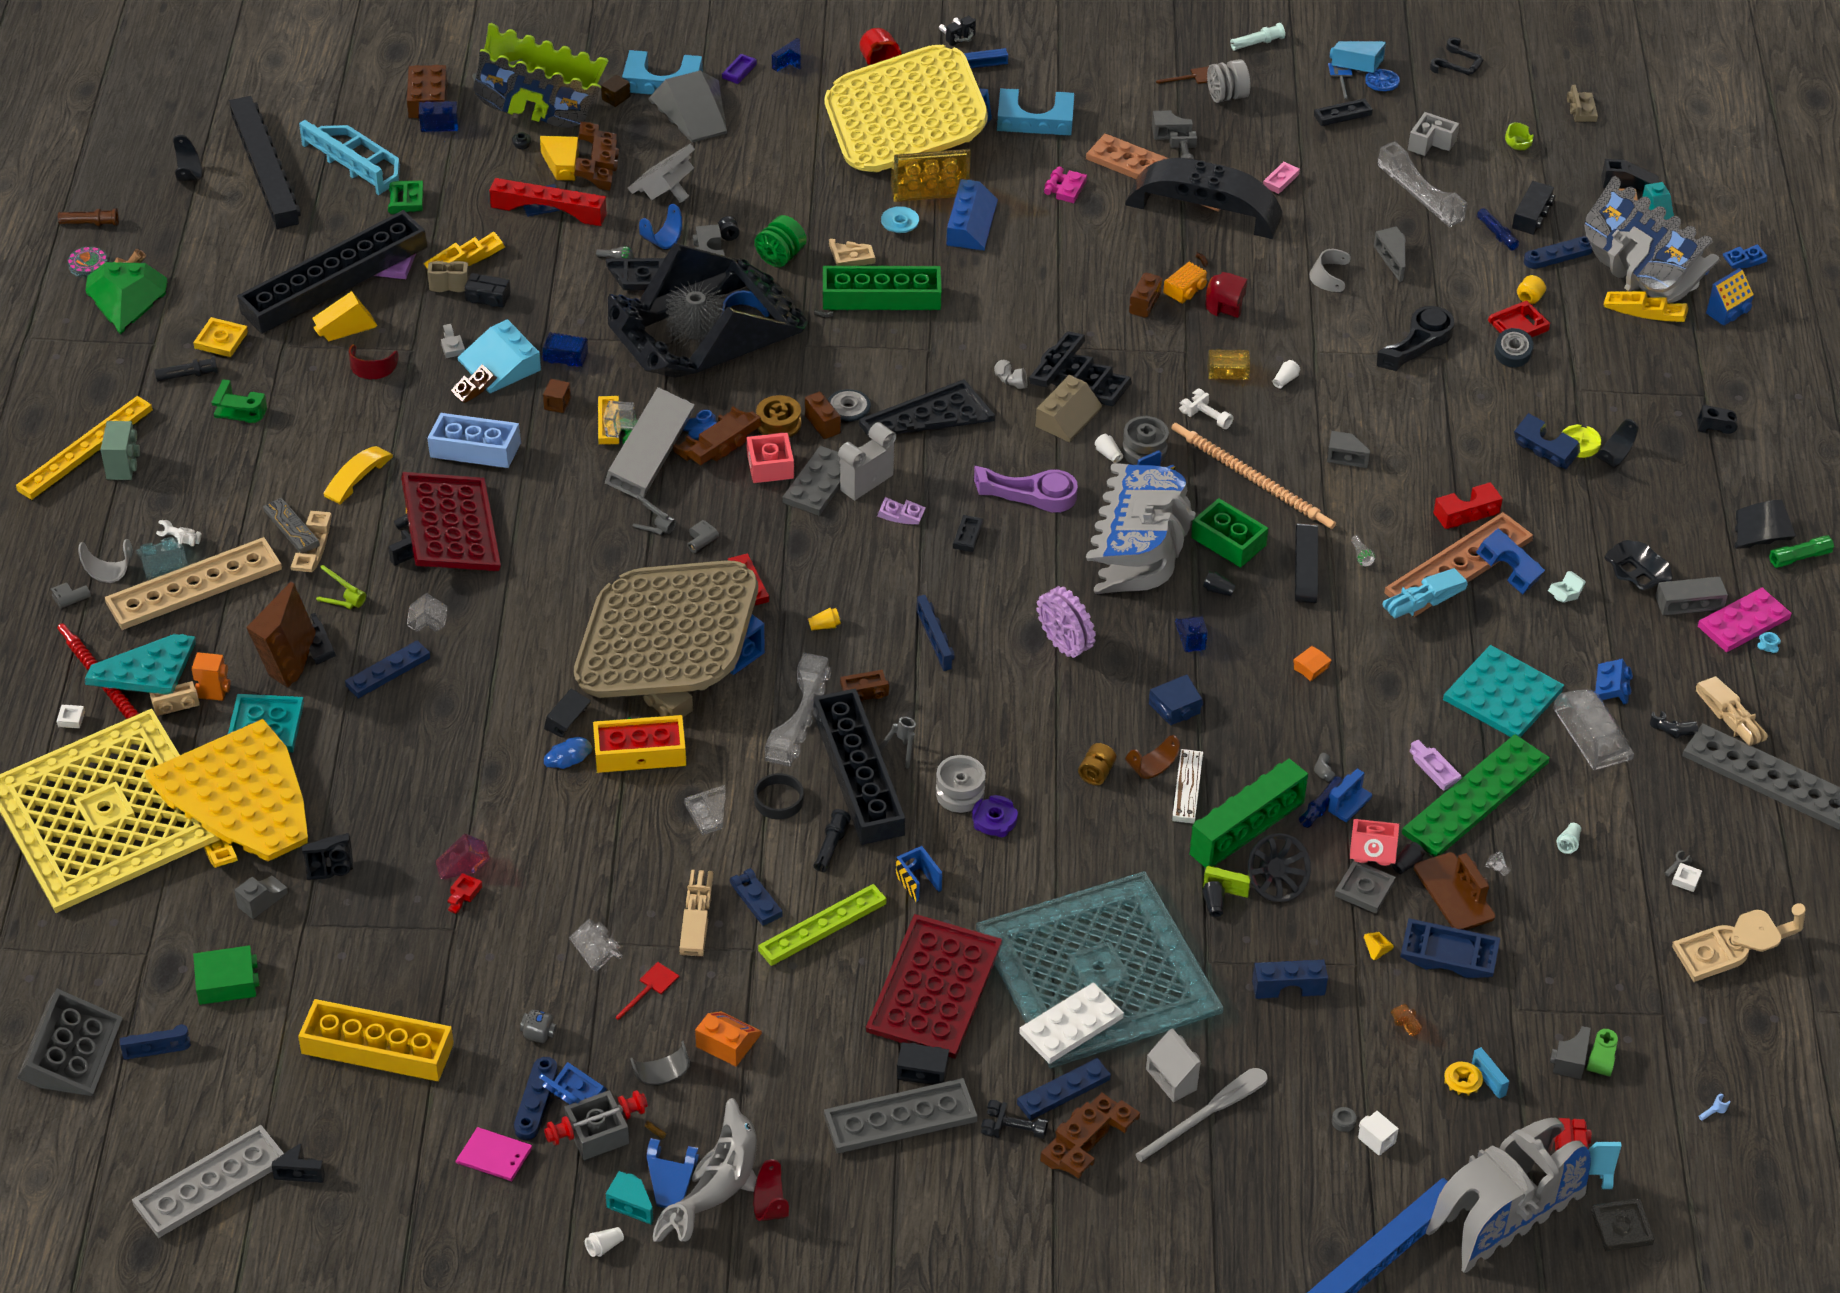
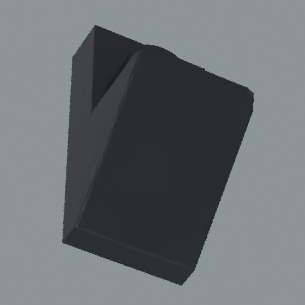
[271,1144,325,1183]

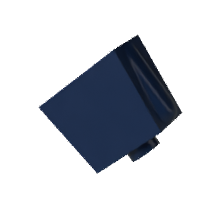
[1149,675,1203,726]

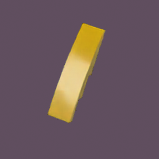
[424,232,505,269]
[1604,291,1688,322]

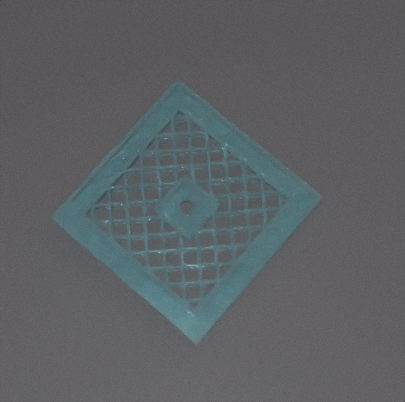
[976,871,1224,1069]

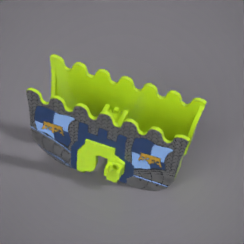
[473,23,608,128]

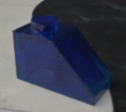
[1175,616,1208,652]

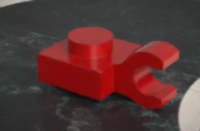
[448,873,482,914]

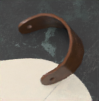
[1125,735,1180,779]

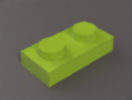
[1203,866,1251,898]

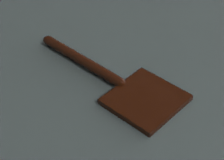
[1156,66,1209,84]

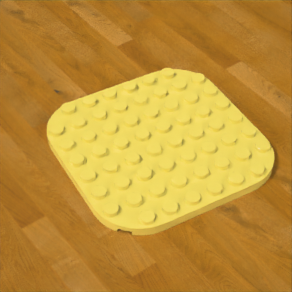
[825,45,988,173]

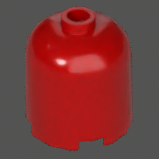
[860,28,901,66]

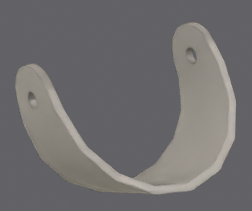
[1309,249,1351,292]
[78,539,133,583]

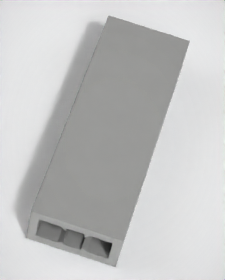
[605,387,694,499]

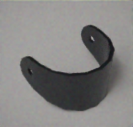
[173,135,202,182]
[1595,419,1638,467]

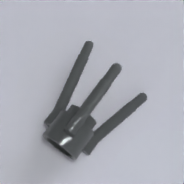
[633,495,676,535]
[878,717,916,769]

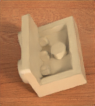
[149,681,199,716]

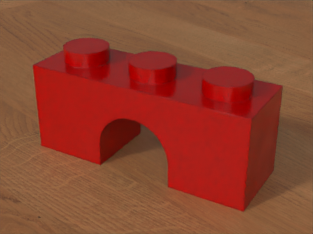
[1433,482,1503,529]

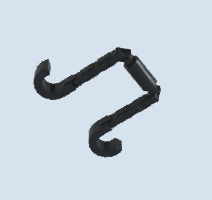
[1430,37,1483,75]

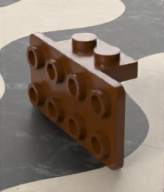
[1414,852,1495,930]

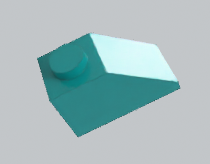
[1643,182,1674,220]
[606,1171,653,1224]

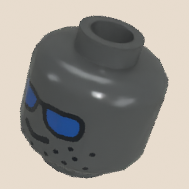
[520,1009,557,1043]

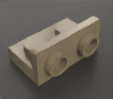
[1567,85,1598,122]

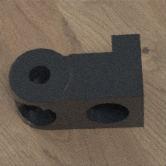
[1697,405,1738,434]

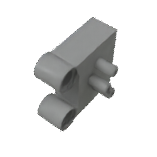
[838,422,896,501]

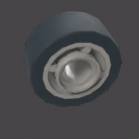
[1494,328,1534,368]

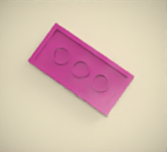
[1698,588,1791,652]

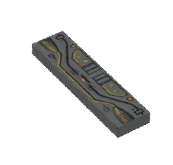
[263,498,320,554]

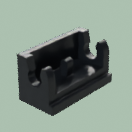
[544,688,591,737]

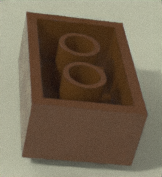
[407,65,448,118]

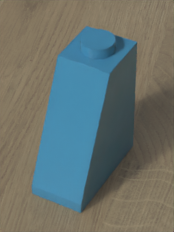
[1330,41,1386,73]

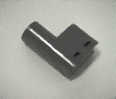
[688,520,719,553]
[51,582,91,609]

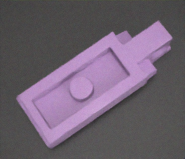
[1410,740,1462,791]

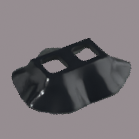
[1604,540,1672,591]

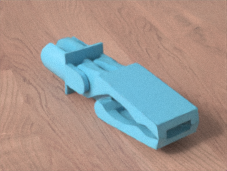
[1382,568,1468,619]

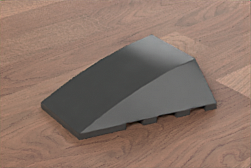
[649,70,727,143]

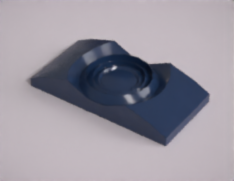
[1400,918,1500,978]

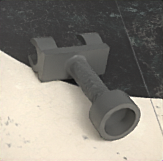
[1169,131,1197,159]

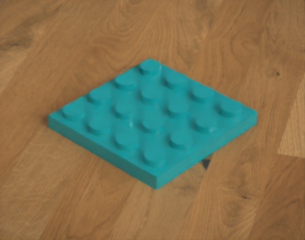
[1443,645,1564,738]

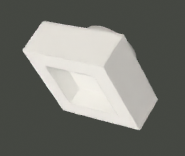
[57,705,85,728]
[1672,863,1702,892]

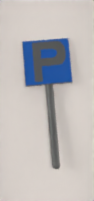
[1328,63,1352,100]

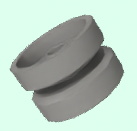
[936,755,986,813]

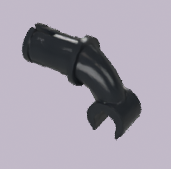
[1650,711,1698,738]

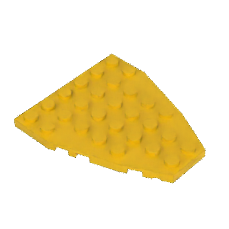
[145,719,308,861]

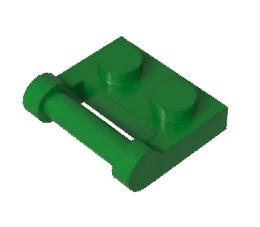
[388,180,424,215]

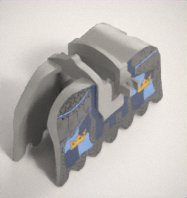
[1584,176,1720,303]

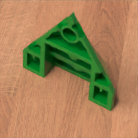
[85,262,167,334]

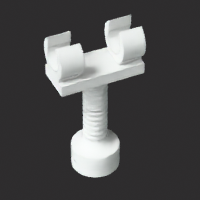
[1179,389,1233,429]

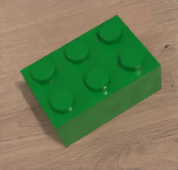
[1191,498,1269,568]

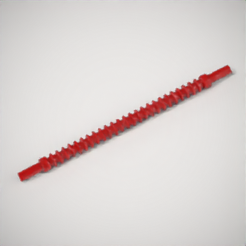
[57,623,139,719]

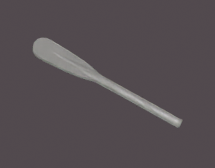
[1136,1068,1268,1162]

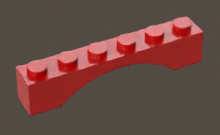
[489,178,607,226]

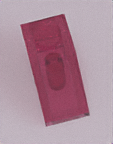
[436,834,490,879]

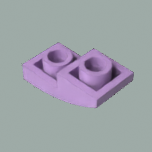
[877,497,926,524]

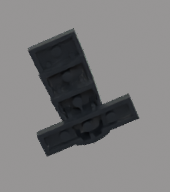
[1029,331,1132,407]

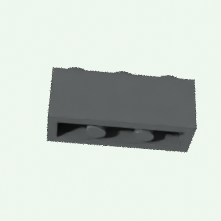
[1655,577,1728,615]

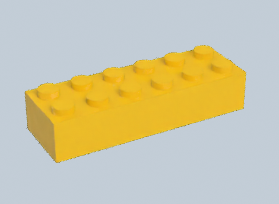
[298,999,454,1082]

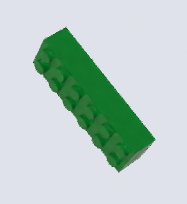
[823,266,941,310]
[1189,758,1308,868]

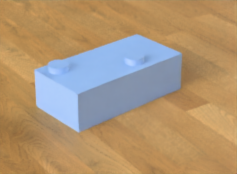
[427,413,521,468]

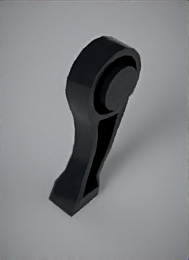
[1377,306,1454,371]

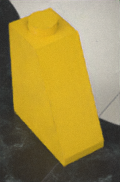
[540,136,579,181]
[312,291,377,341]

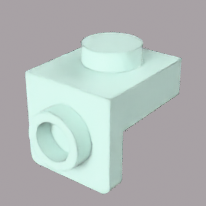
[1548,571,1586,602]

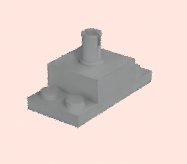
[628,143,695,203]

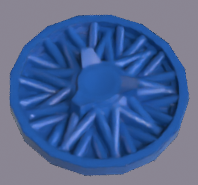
[1365,69,1400,91]

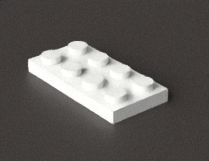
[1020,982,1124,1064]

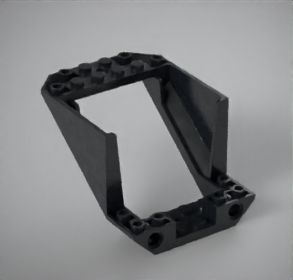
[608,243,808,378]

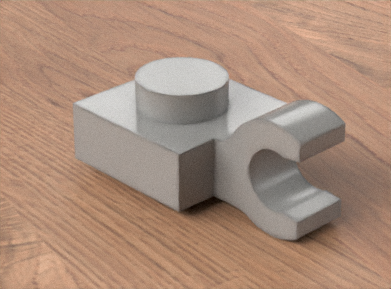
[441,324,465,358]

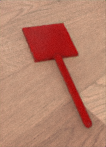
[616,962,679,1020]

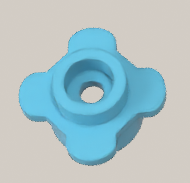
[1757,632,1781,653]

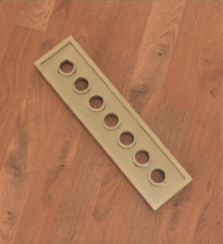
[105,537,282,630]

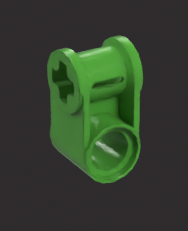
[1587,1029,1618,1077]

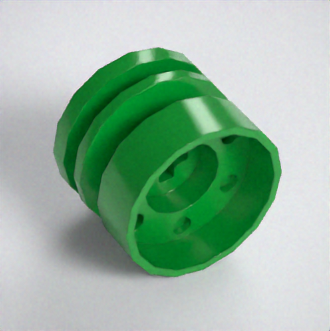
[755,215,807,267]

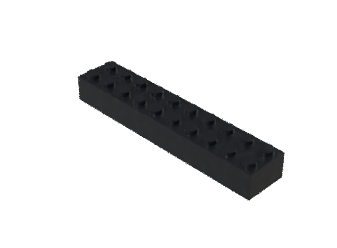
[237,210,428,334]

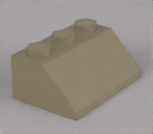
[1035,375,1102,443]

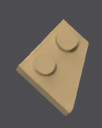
[829,239,875,266]

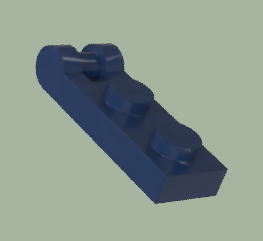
[730,868,783,926]
[120,1024,191,1060]

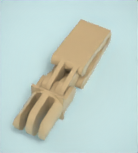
[1696,676,1768,746]
[680,870,714,956]

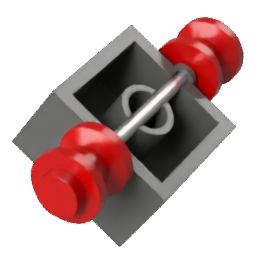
[544,1090,648,1160]

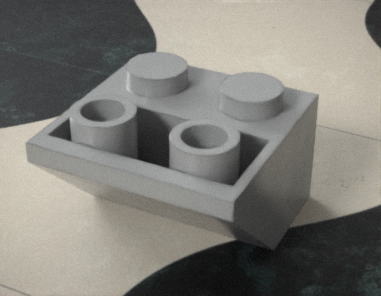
[1146,1028,1201,1102]

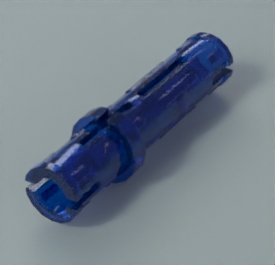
[1477,208,1519,251]
[1299,776,1343,828]

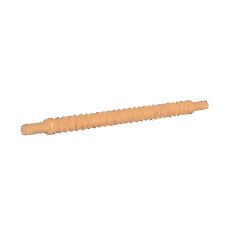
[1171,423,1336,529]

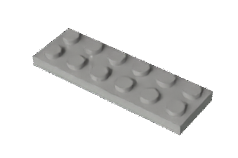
[132,1125,284,1238]

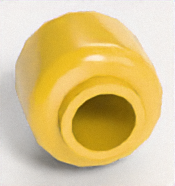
[1517,275,1546,304]

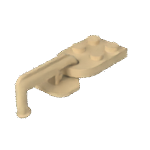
[1672,903,1806,982]

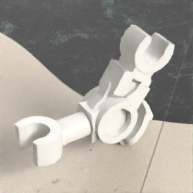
[156,520,201,546]

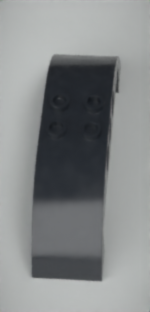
[1125,158,1283,239]

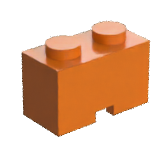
[192,652,231,701]

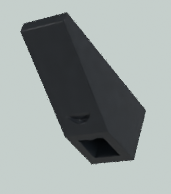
[1601,159,1659,190]

